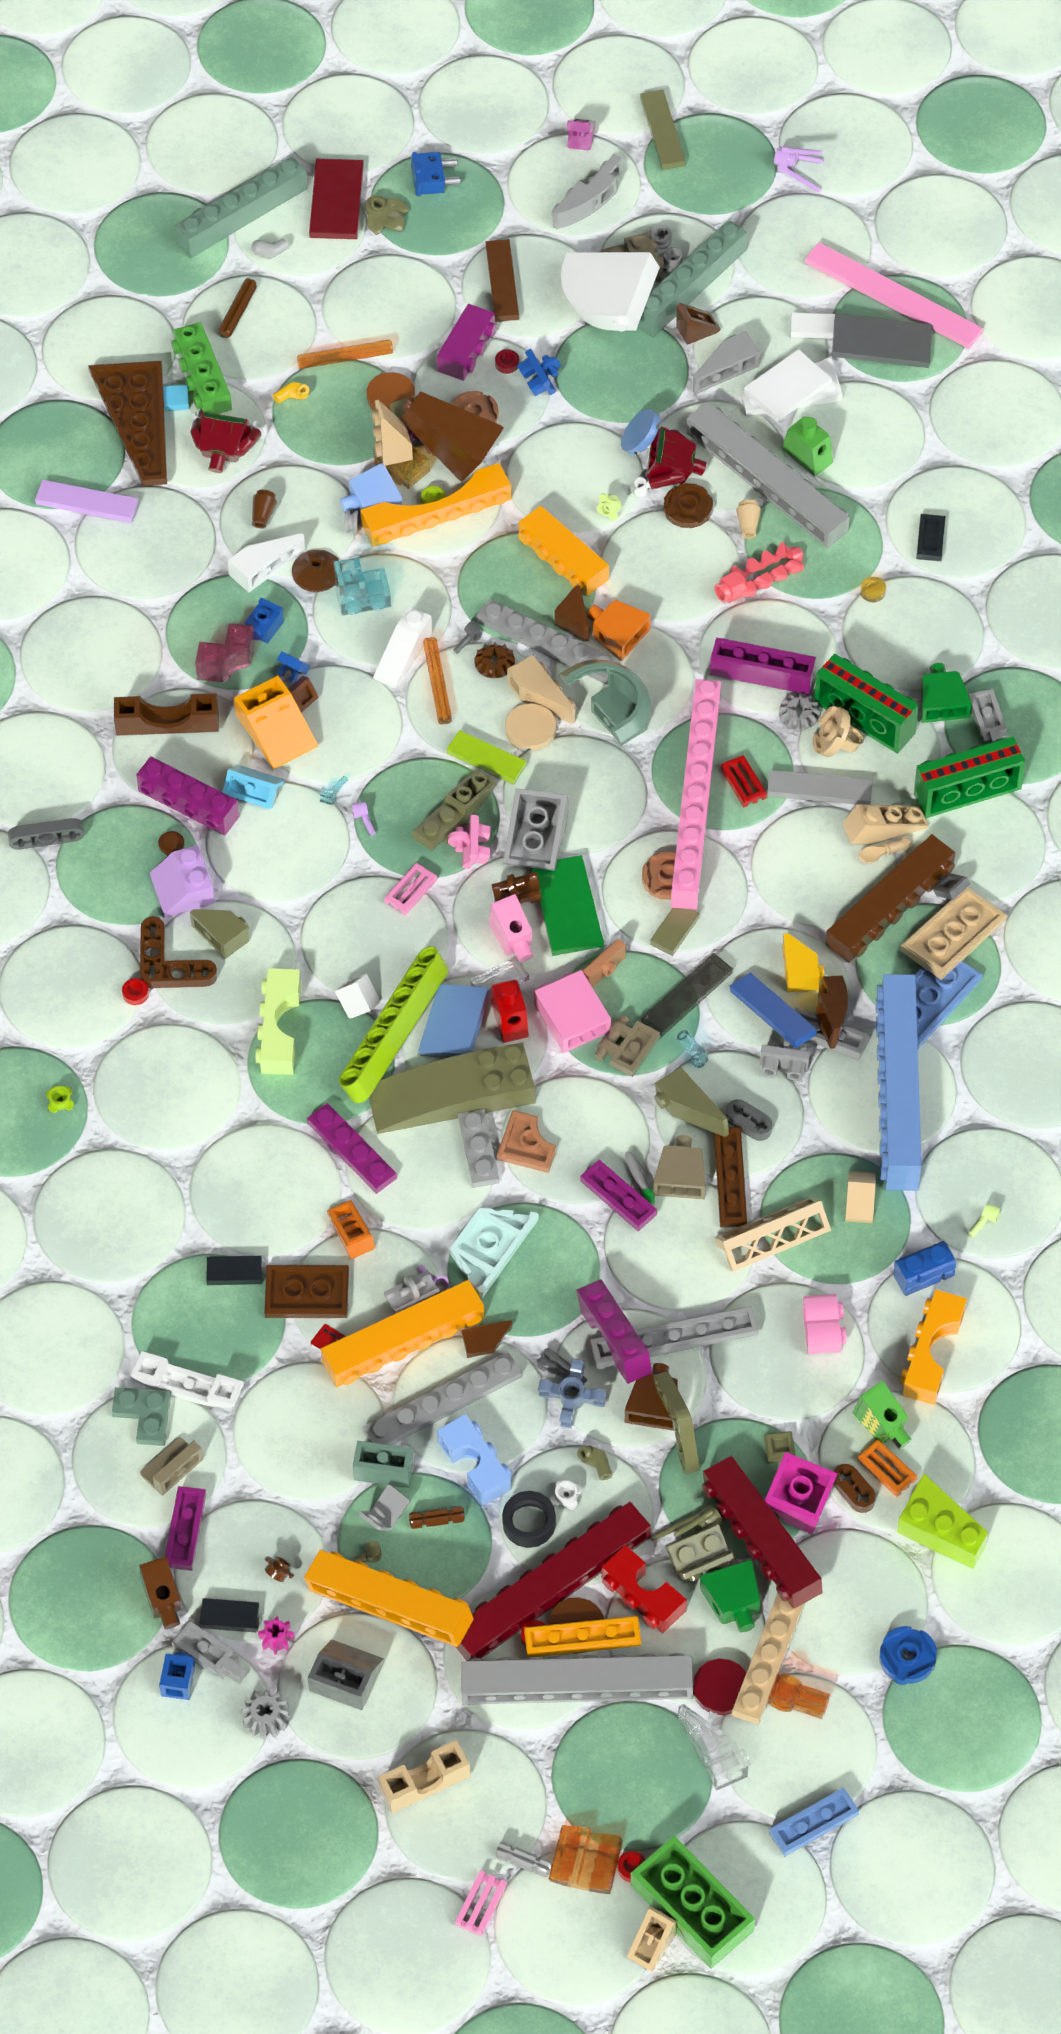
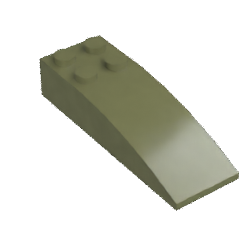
[369,1042,535,1134]

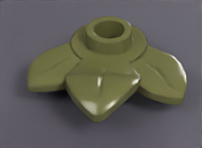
[365,196,409,235]

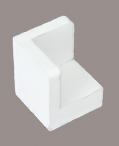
[335,973,380,1019]

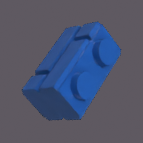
[893,1241,957,1296]

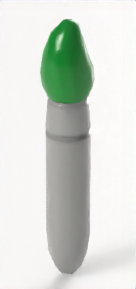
[625,1151,655,1205]

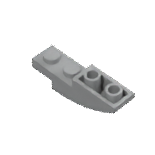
[552,154,622,229]

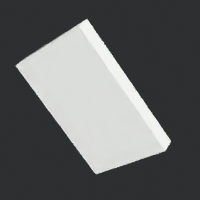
[744,349,832,422]

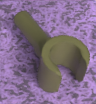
[350,1541,382,1562]

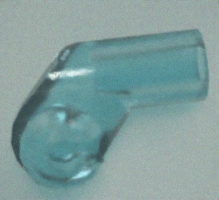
[677,1030,709,1068]

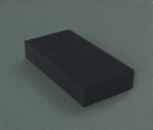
[916,514,946,562]
[206,1256,262,1285]
[199,1598,260,1633]

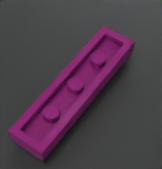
[307,1103,397,1194]

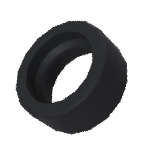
[502,1491,556,1548]

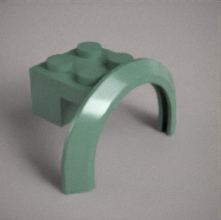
[559,660,651,746]

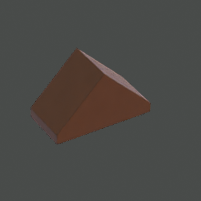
[676,303,721,345]
[554,586,589,642]

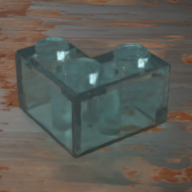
[334,557,391,616]

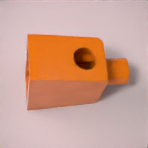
[587,600,651,661]

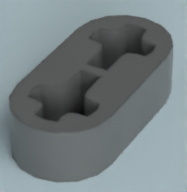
[726,1099,772,1141]

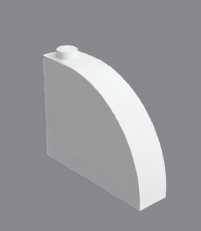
[561,252,660,332]

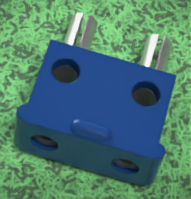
[411,152,460,196]

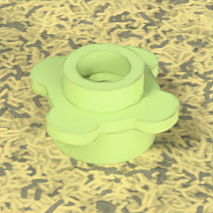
[596,493,622,521]

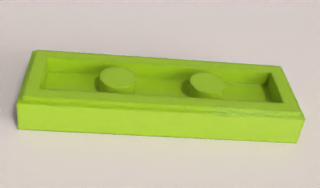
[447,730,527,785]

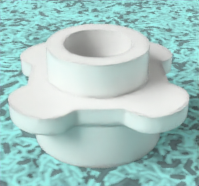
[551,1480,582,1510]

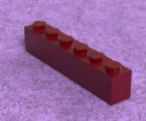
[702,1456,823,1609]

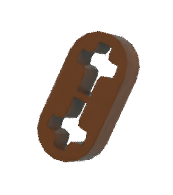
[833,1464,876,1513]

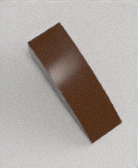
[815,975,848,1049]

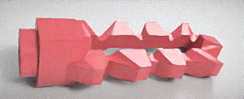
[714,542,804,603]

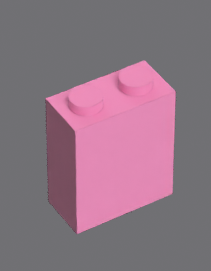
[534,970,611,1053]

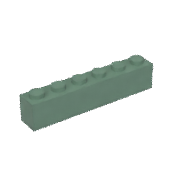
[175,156,307,258]
[638,220,747,337]

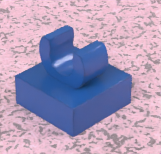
[277,651,311,683]

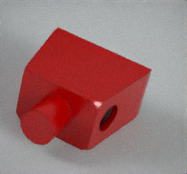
[490,979,529,1043]

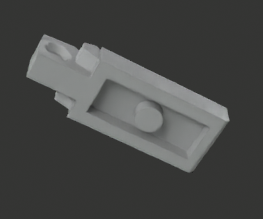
[968,689,1007,744]
[171,1621,247,1684]

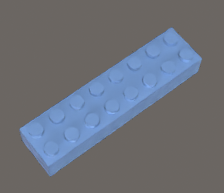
[875,974,921,1191]

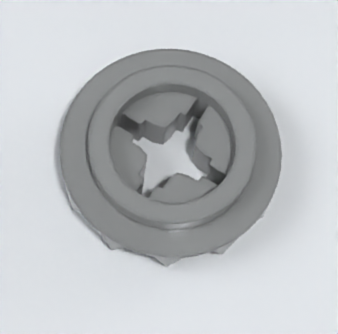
[779,693,820,730]

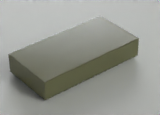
[650,908,700,956]

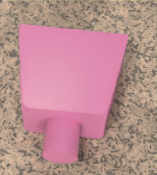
[489,894,533,962]

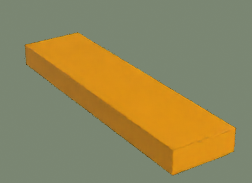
[524,1616,641,1658]

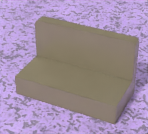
[140,1437,203,1496]

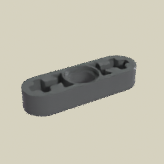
[8,818,84,850]

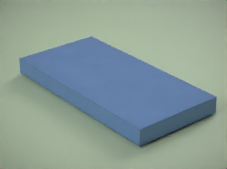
[876,961,983,1049]

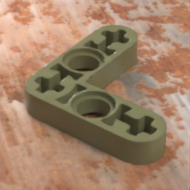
[654,1371,700,1475]

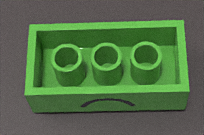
[631,1835,755,1969]

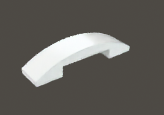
[131,1351,244,1408]

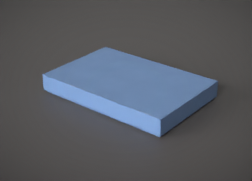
[418,984,491,1058]

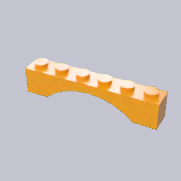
[360,463,511,547]

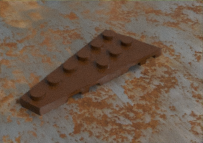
[88,361,167,486]

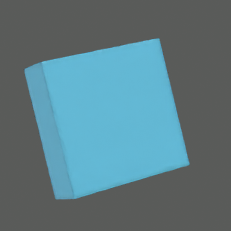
[163,385,189,411]

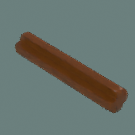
[218,278,257,338]

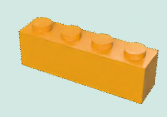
[518,505,609,596]

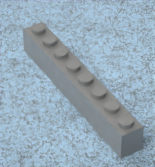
[687,402,849,548]
[461,1653,693,1705]

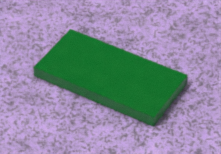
[531,855,604,956]

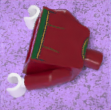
[190,411,268,473]
[634,426,707,497]

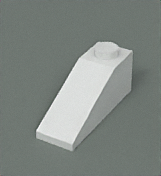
[227,533,305,593]
[373,606,432,689]

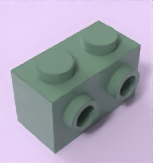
[352,1440,414,1488]

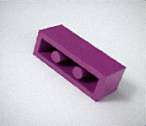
[437,303,497,381]

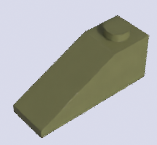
[654,1067,729,1137]

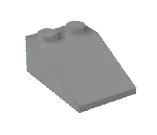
[503,788,570,871]

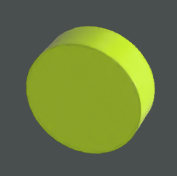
[421,486,446,504]

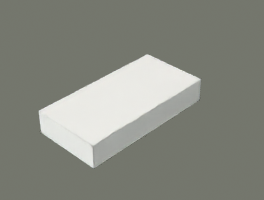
[791,313,835,339]

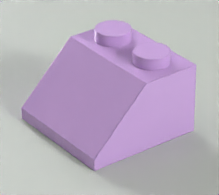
[150,845,215,918]

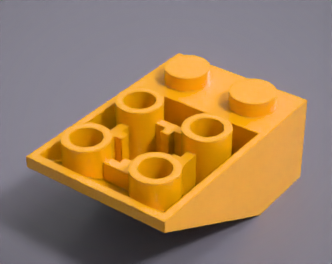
[234,676,318,769]

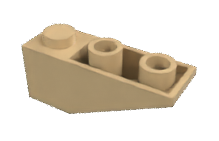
[372,400,413,466]
[507,655,576,724]
[842,804,929,845]

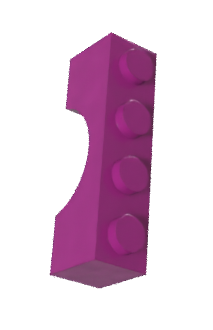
[577,1279,652,1384]

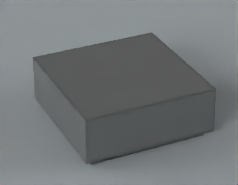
[933,873,970,900]

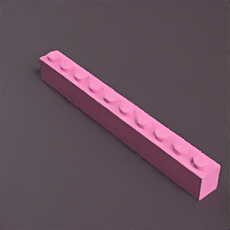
[671,679,721,910]

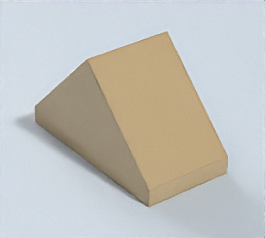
[845,1171,876,1223]
[627,1907,676,1972]

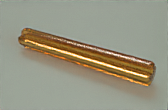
[297,339,393,369]
[423,637,452,725]

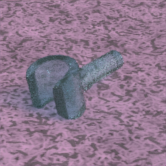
[320,776,348,805]

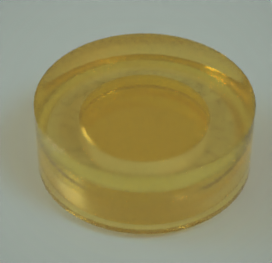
[860,577,886,602]

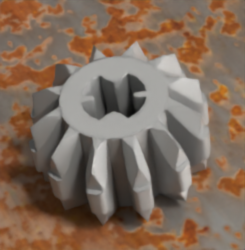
[241,1689,290,1740]

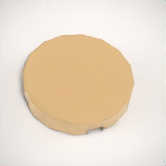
[505,703,556,750]

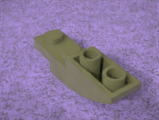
[412,769,497,851]

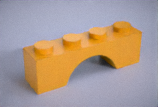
[899,1289,967,1405]

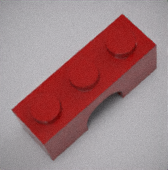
[601,1544,687,1634]

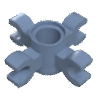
[538,1359,607,1428]

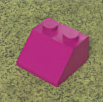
[765,1452,838,1534]

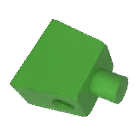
[782,416,833,477]

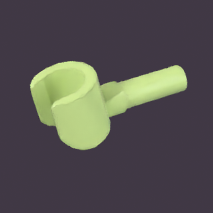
[969,1204,1000,1237]

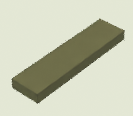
[640,90,685,170]

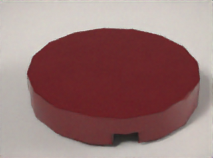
[693,1658,747,1716]

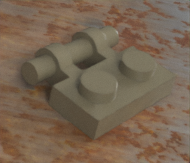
[594,1015,660,1077]

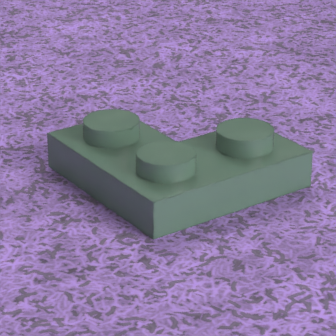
[112,1387,171,1446]

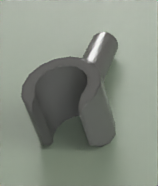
[453,621,482,654]

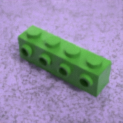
[171,322,232,414]

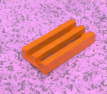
[858,1439,917,1497]

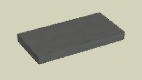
[832,313,932,368]

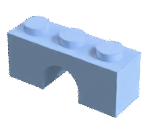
[437,1414,512,1507]

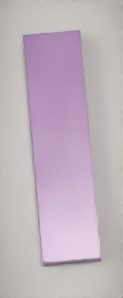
[35,480,139,523]

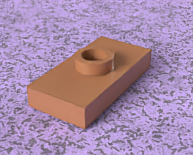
[582,939,626,987]

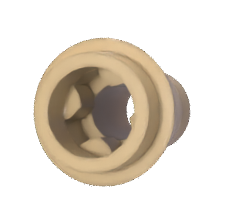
[736,499,761,539]

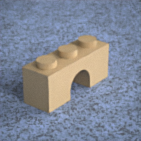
[378,1740,470,1814]

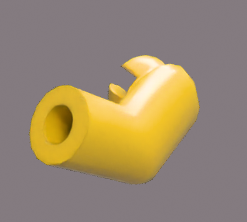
[272,382,310,404]

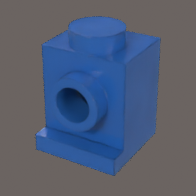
[245,597,284,644]
[159,1652,196,1700]

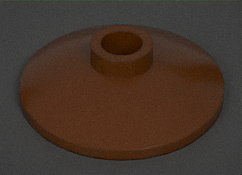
[292,550,342,592]

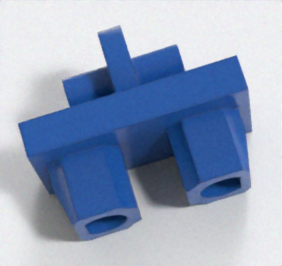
[517,348,561,396]

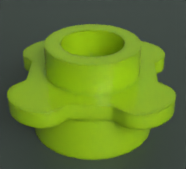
[46,1086,74,1113]

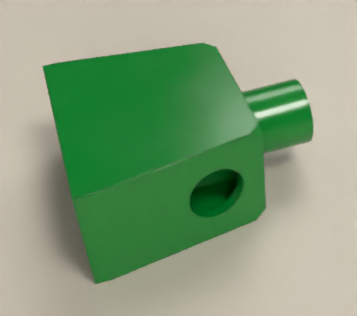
[921,663,972,723]
[700,1560,760,1632]

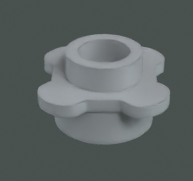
[659,247,686,271]

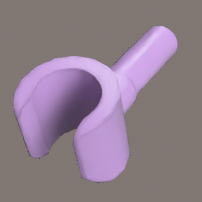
[352,802,376,836]
[417,1265,449,1292]

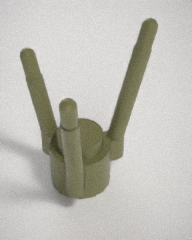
[651,1505,723,1541]

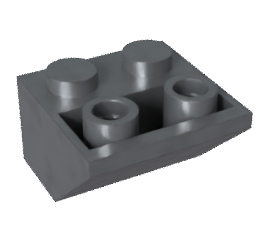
[308,1639,384,1710]

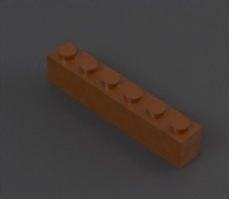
[825,834,955,963]

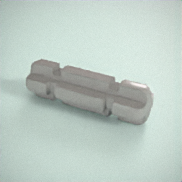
[496,1842,552,1877]

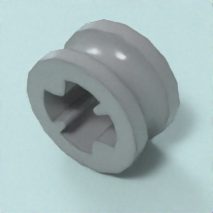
[650,225,672,249]
[345,511,358,533]

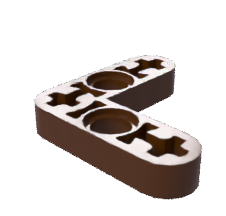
[140,916,218,988]

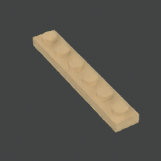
[732,1593,805,1725]

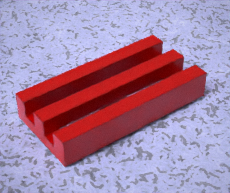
[720,755,767,808]

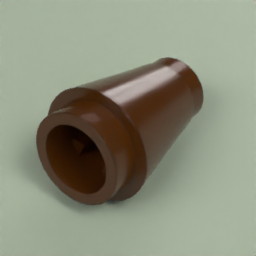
[252,489,277,529]

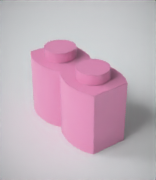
[803,1294,846,1354]

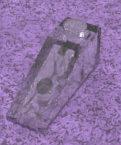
[678,1704,751,1791]

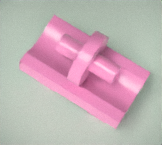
[448,815,490,869]

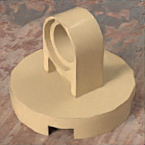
[813,706,864,757]

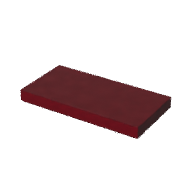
[309,158,364,239]

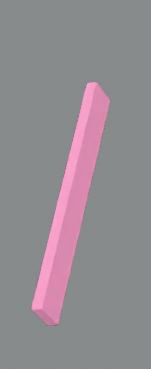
[805,242,983,349]

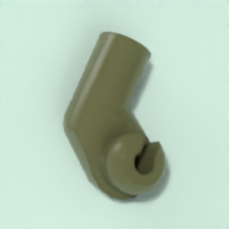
[577,1445,613,1480]

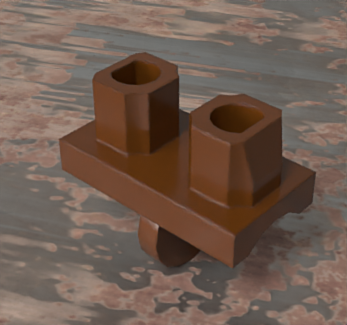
[491,872,542,904]

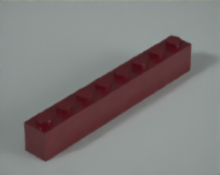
[456,1502,651,1661]

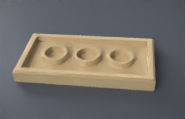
[900,887,1007,980]

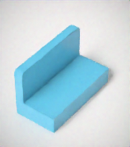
[222,765,285,809]

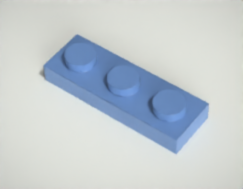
[769,1787,859,1857]

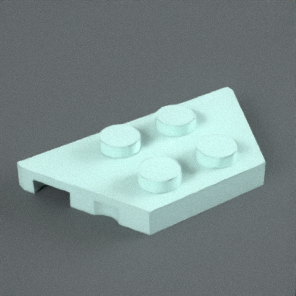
[450,1208,539,1298]

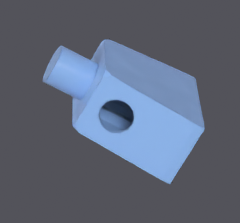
[340,463,402,515]

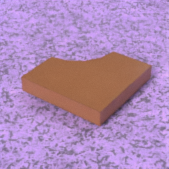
[497,1110,556,1173]

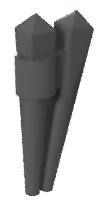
[537,1348,588,1386]

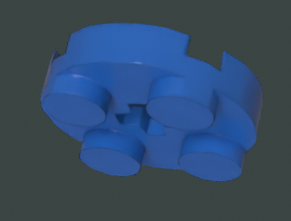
[879,1626,937,1685]

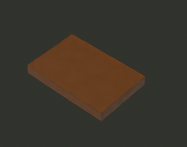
[264,1265,349,1318]

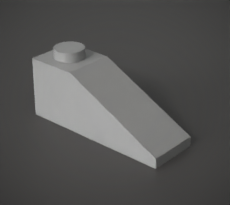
[693,331,760,394]

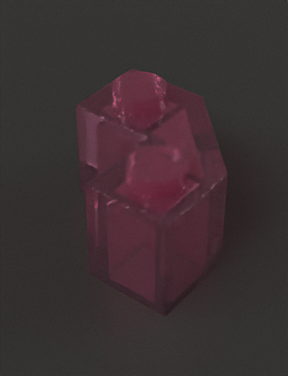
[195,624,256,683]

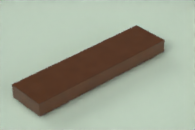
[485,239,519,322]
[714,1127,747,1228]

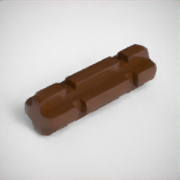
[409,1505,465,1529]

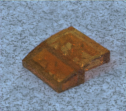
[549,1825,623,1894]

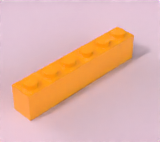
[321,1280,484,1387]
[304,1549,474,1647]

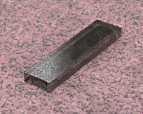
[641,953,733,1039]

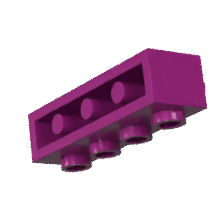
[710,637,816,695]
[136,756,239,836]

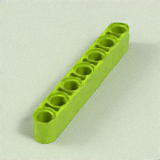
[339,946,449,1103]

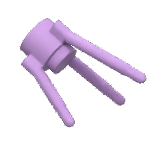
[774,146,823,192]

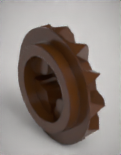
[474,642,515,679]

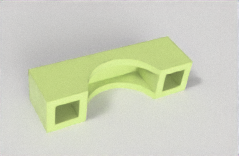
[256,968,301,1075]

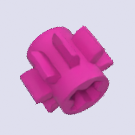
[258,1616,294,1655]

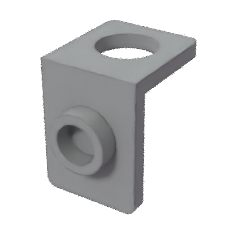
[358,1485,410,1531]

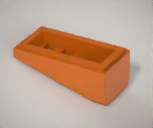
[327,1200,375,1259]

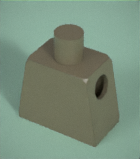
[653,1135,706,1200]

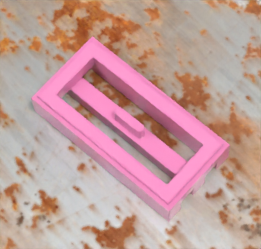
[384,862,437,916]
[455,1870,507,1936]

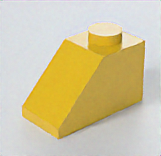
[782,933,824,992]

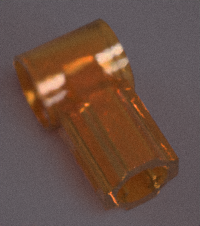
[768,1674,830,1719]

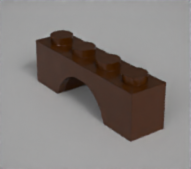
[114,693,219,736]

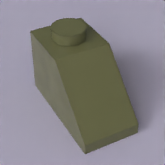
[190,909,249,959]

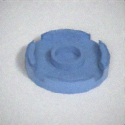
[621,408,661,456]

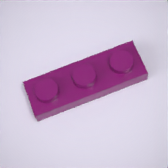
[580,1159,657,1232]
[165,1486,206,1571]

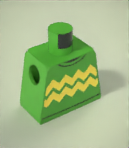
[852,1381,912,1450]

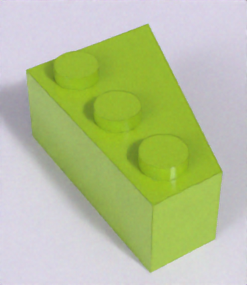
[897,1473,988,1569]

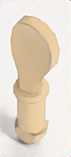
[858,838,911,864]

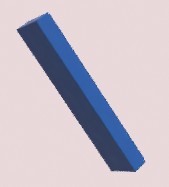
[730,972,817,1048]

